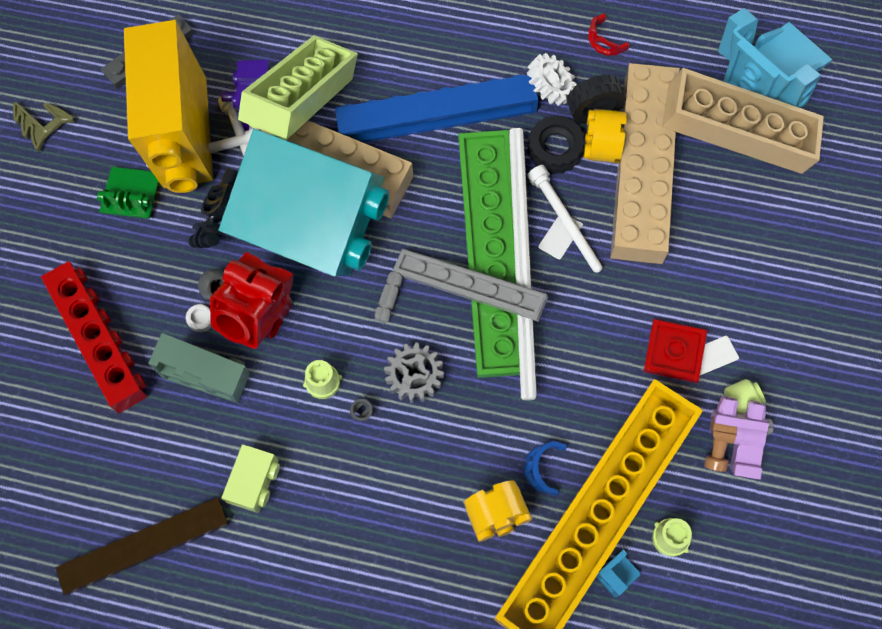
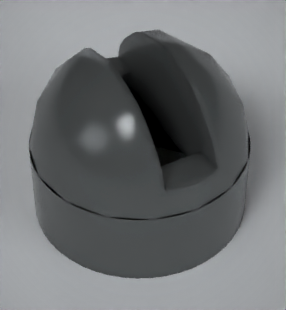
[350,399,372,422]

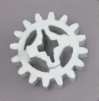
[527,53,577,106]

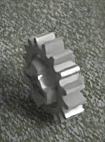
[384,343,444,403]

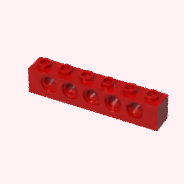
[40,261,148,414]

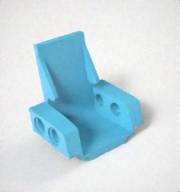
[718,8,832,108]

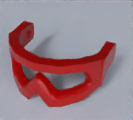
[588,13,630,56]

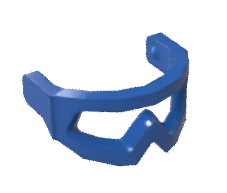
[523,441,567,496]

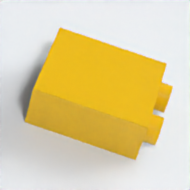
[124,20,213,193]

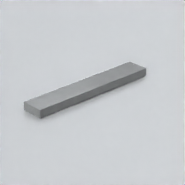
[392,249,548,322]

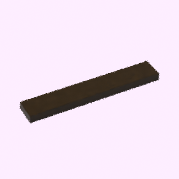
[55,497,229,595]

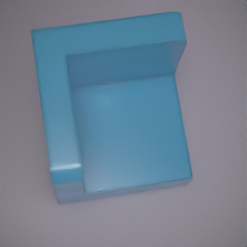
[596,549,640,598]

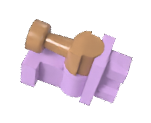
[704,396,769,480]

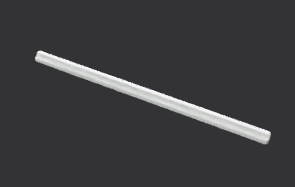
[509,128,536,400]

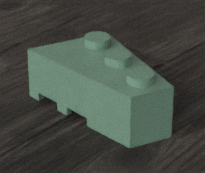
[148,333,250,403]

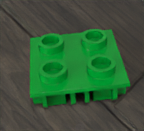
[97,167,159,219]

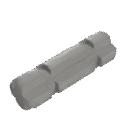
[375,272,403,323]

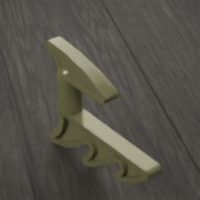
[13,102,75,152]

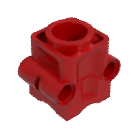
[210,252,293,349]

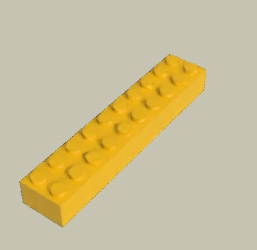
[494,379,703,629]

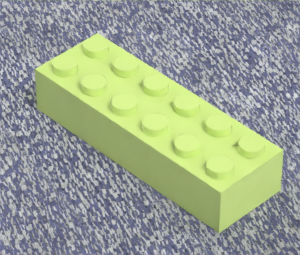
[238,35,358,140]

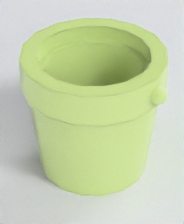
[303,360,342,399]
[652,518,692,557]

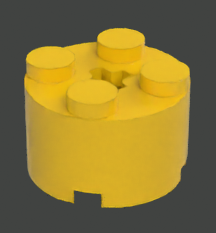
[584,109,626,164]
[464,480,532,542]

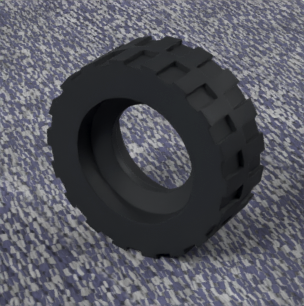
[567,74,626,124]
[528,115,585,174]

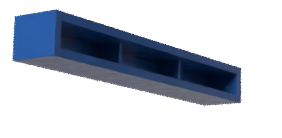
[335,74,538,143]

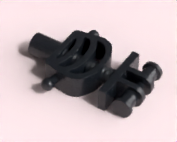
[188,168,238,249]

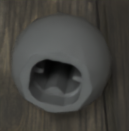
[198,269,224,301]

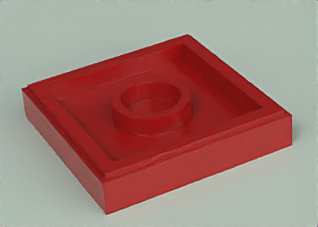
[643,319,707,383]

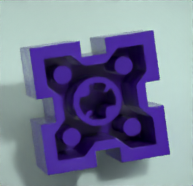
[221,60,271,131]

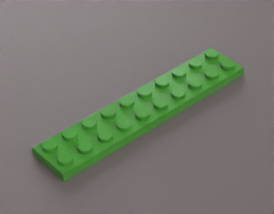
[458,130,520,378]

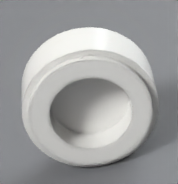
[186,304,211,332]

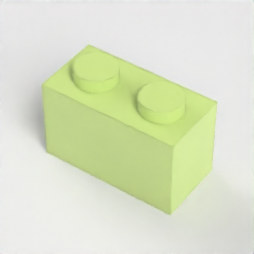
[222,444,280,513]

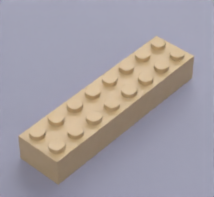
[610,63,680,264]

